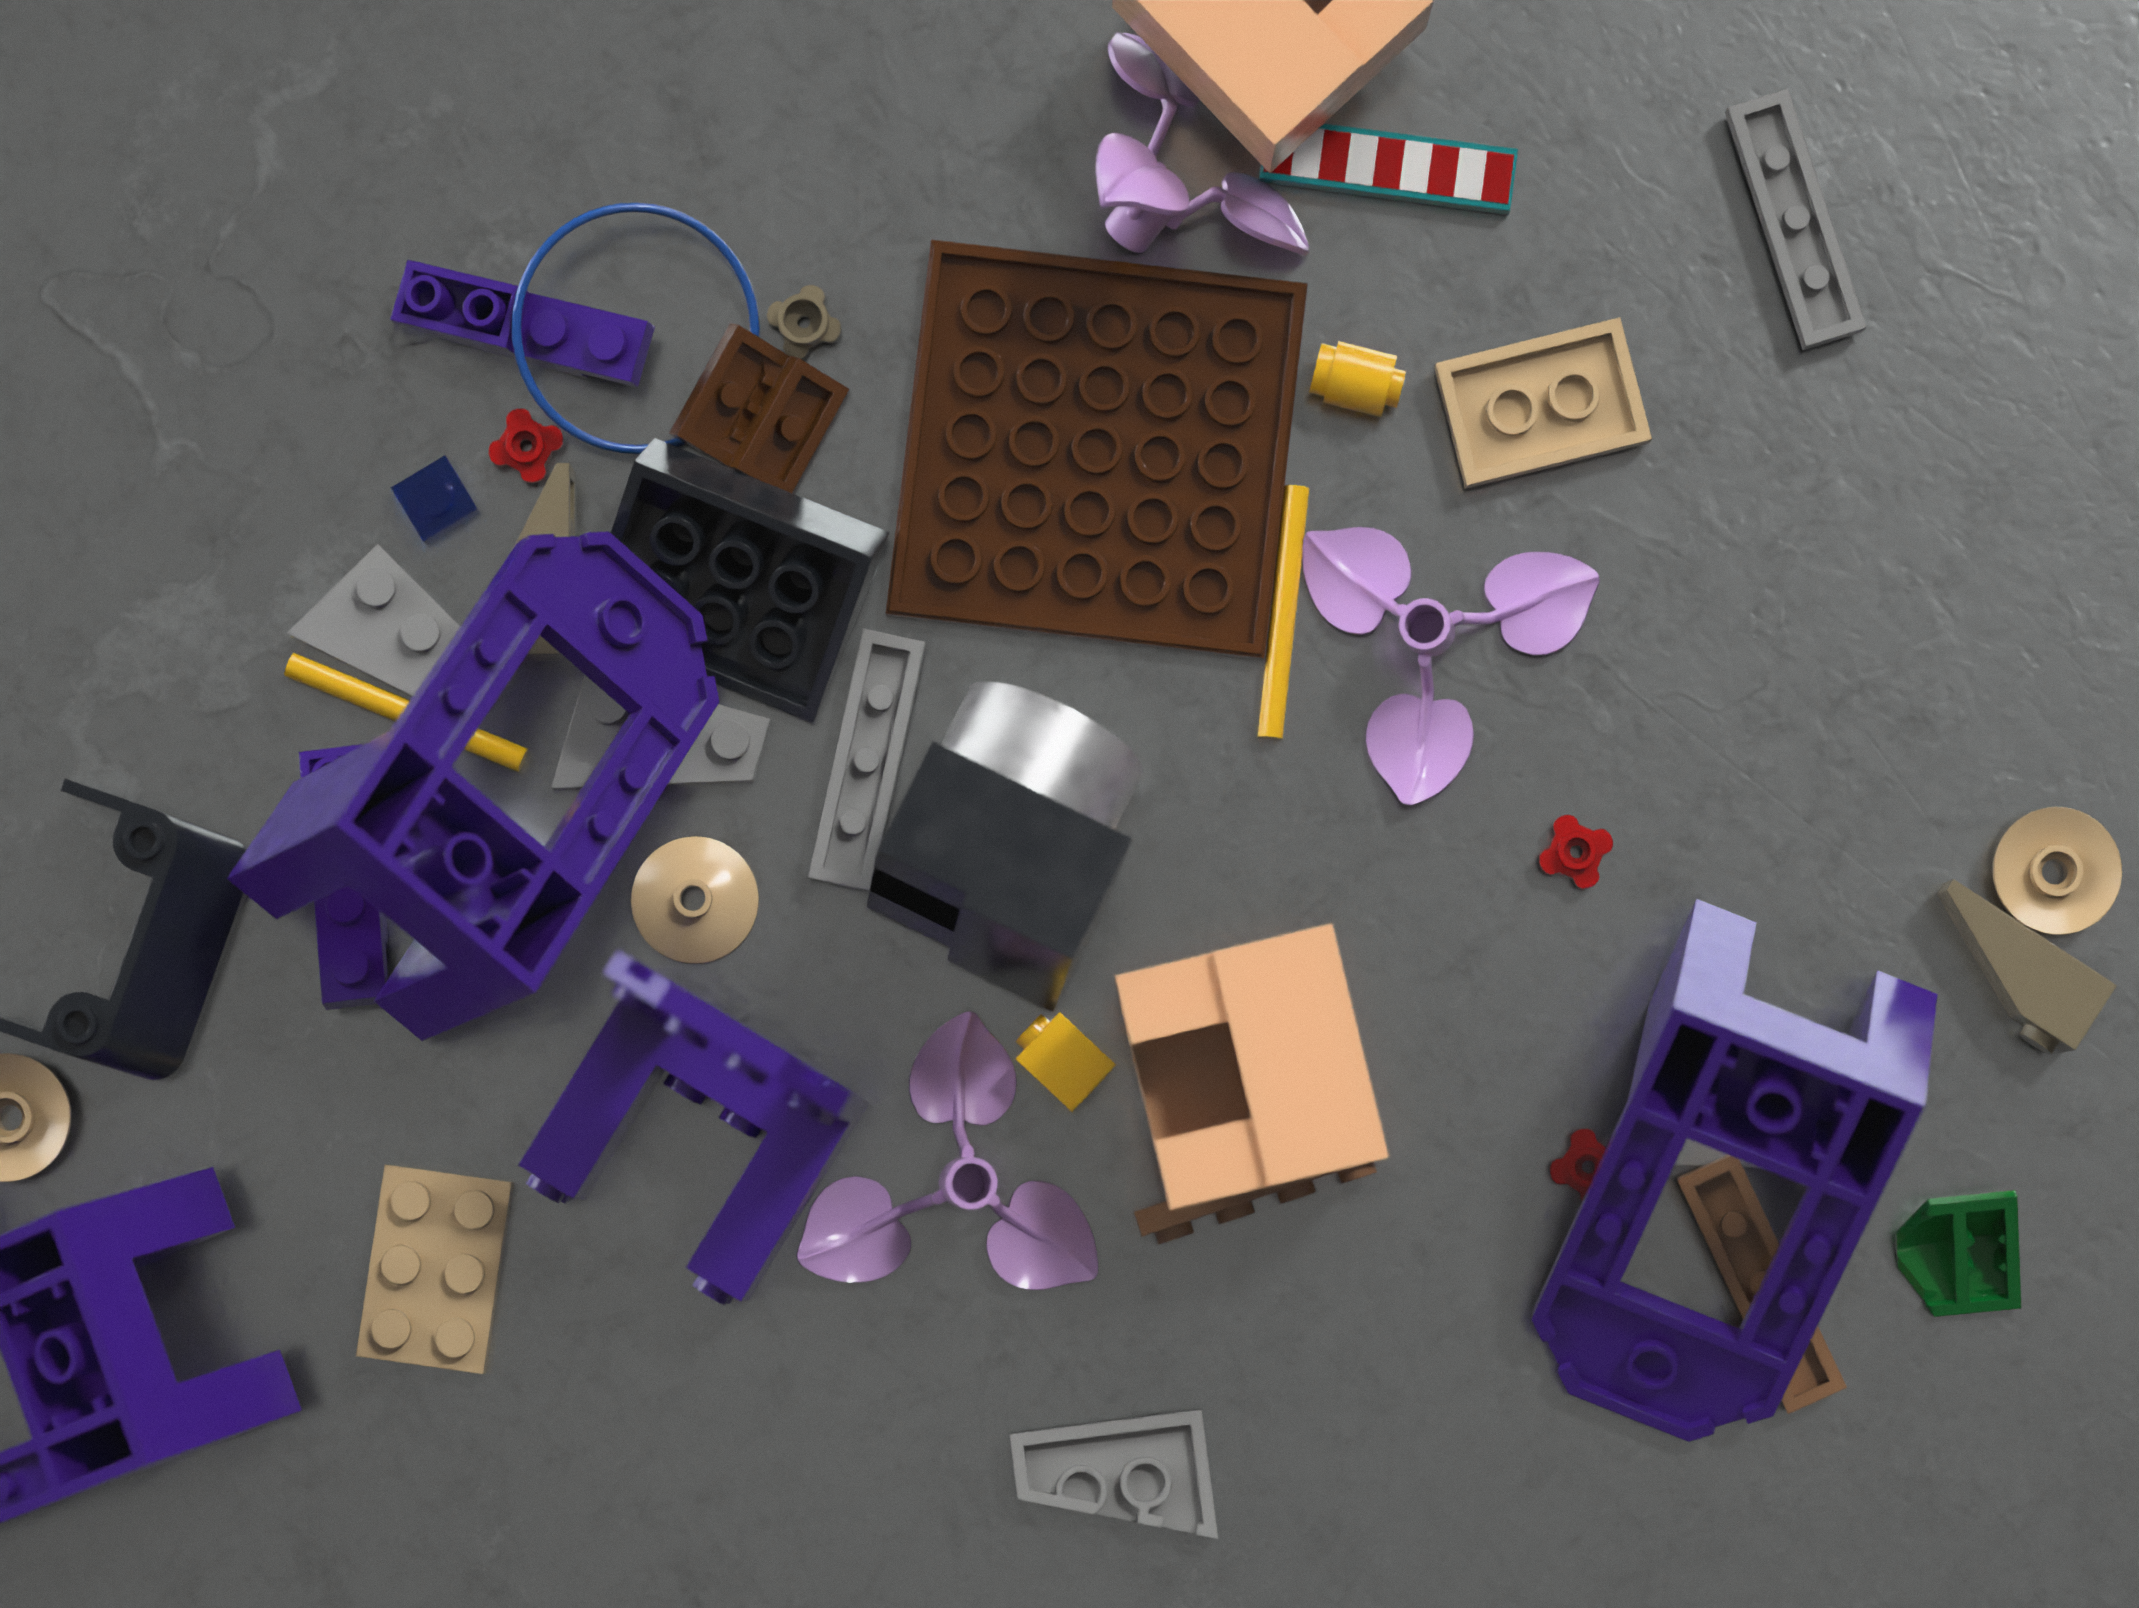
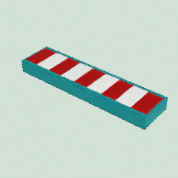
[1259,123,1518,215]

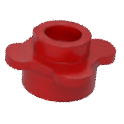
[488,408,564,483]
[1539,815,1613,889]
[1550,1129,1606,1201]

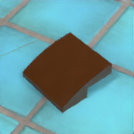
[669,323,849,493]

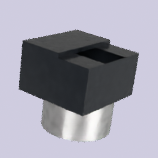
[867,681,1143,1012]

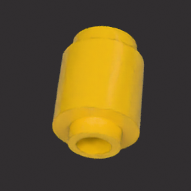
[1309,341,1406,417]

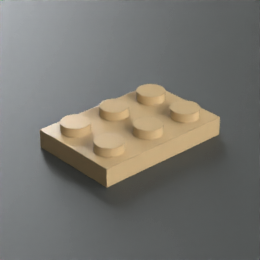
[1434,317,1652,489]
[356,1165,514,1374]

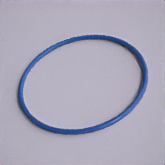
[511,203,759,454]

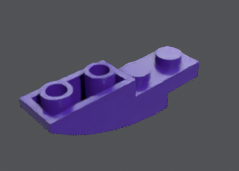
[390,259,655,387]
[299,744,389,1010]

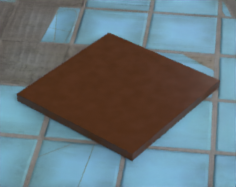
[885,240,1308,660]

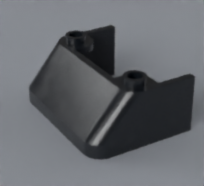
[0,779,248,1081]

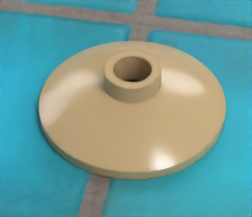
[1993,807,2122,935]
[631,837,759,964]
[0,1053,71,1182]

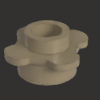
[767,285,841,359]

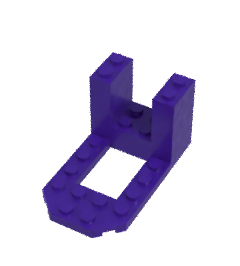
[227,531,719,1041]
[1531,899,1938,1442]
[518,950,870,1306]
[0,1167,302,1524]

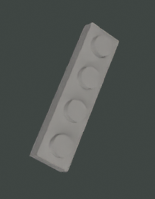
[1725,89,1867,350]
[808,629,926,892]

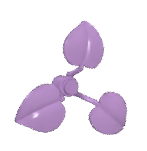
[1096,32,1309,258]
[1302,527,1600,806]
[796,1011,1098,1290]

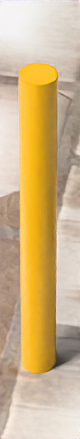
[1257,485,1310,740]
[284,653,529,772]

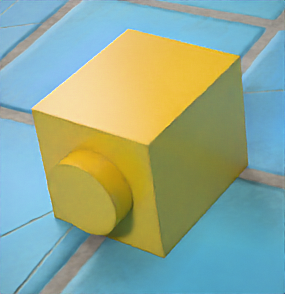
[1015,1012,1116,1113]

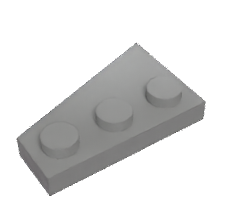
[287,544,514,697]
[551,675,772,791]
[1010,1409,1218,1539]

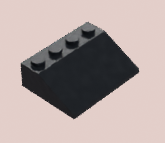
[611,438,890,723]

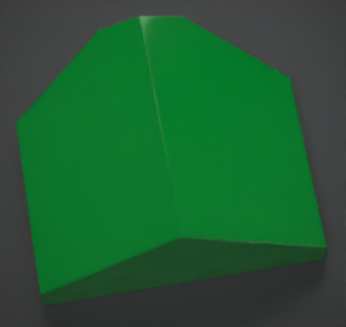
[1896,1190,2021,1317]

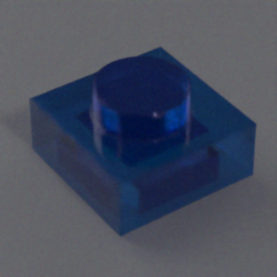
[391,455,480,545]

